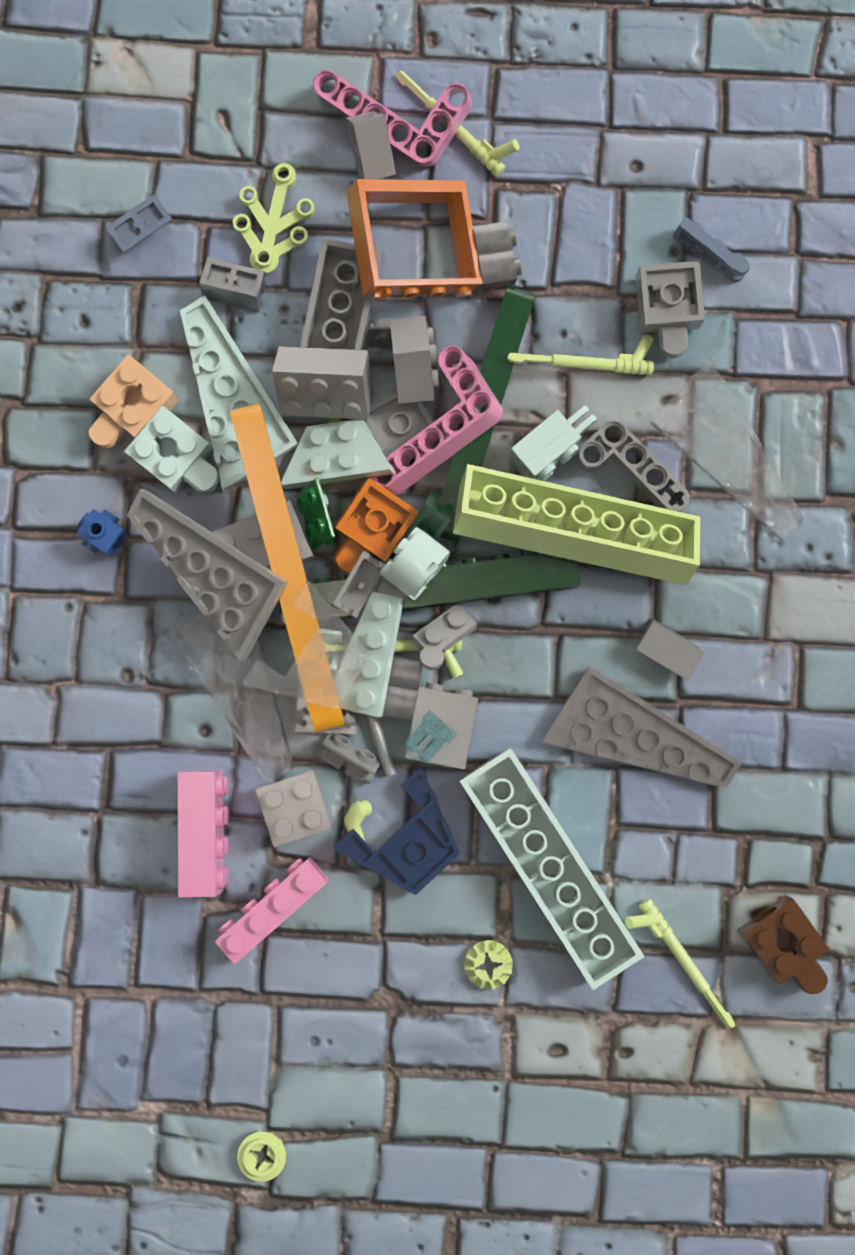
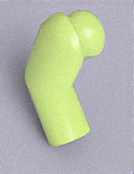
[344,800,372,841]

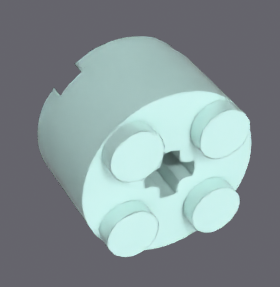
[380,527,451,600]

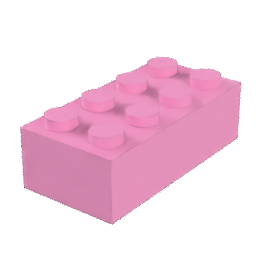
[178,770,229,897]

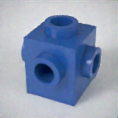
[76,509,129,557]

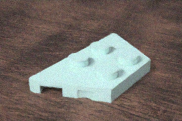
[281,419,394,489]

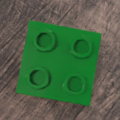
[297,478,338,550]

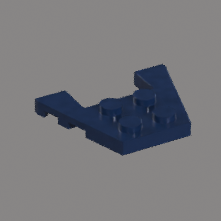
[333,767,460,895]

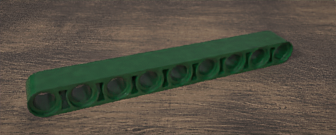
[439,286,536,543]

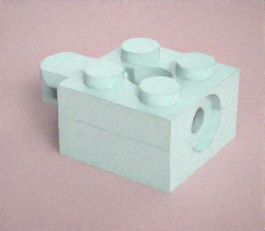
[124,405,220,494]
[508,405,598,481]

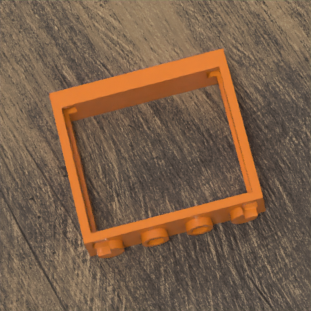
[346,179,482,299]

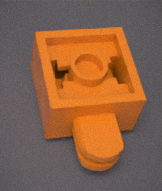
[333,478,419,573]

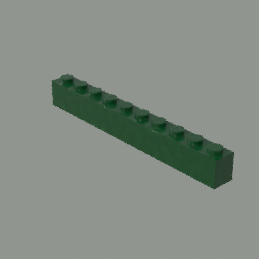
[279,550,581,626]

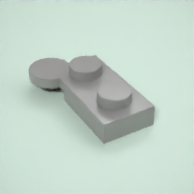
[412,603,477,670]

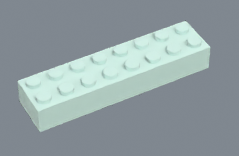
[459,748,645,990]

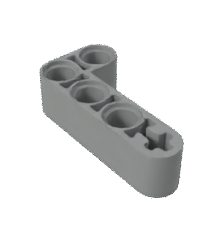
[576,420,690,512]

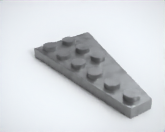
[541,666,742,788]

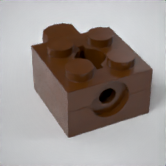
[737,895,830,994]

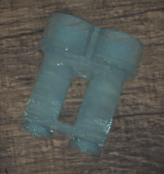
[404,710,457,764]

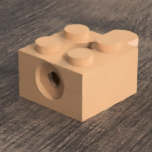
[89,354,180,449]

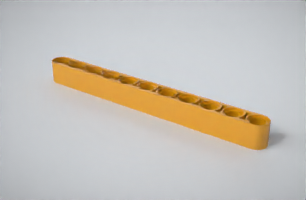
[230,403,345,733]

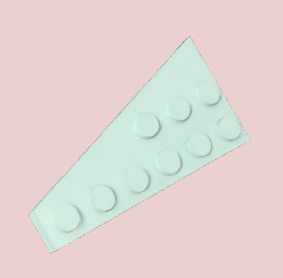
[180,295,298,492]

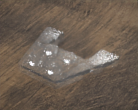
[242,581,371,708]

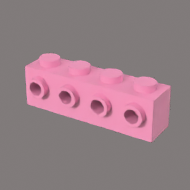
[215,857,329,965]

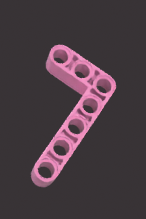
[313,70,472,167]
[370,345,502,495]

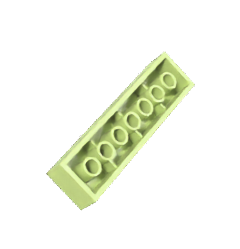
[453,464,700,585]

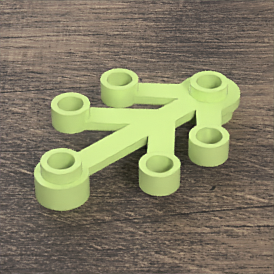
[233,163,315,274]

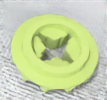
[464,940,513,990]
[237,1130,287,1182]

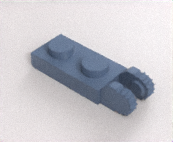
[673,217,750,282]

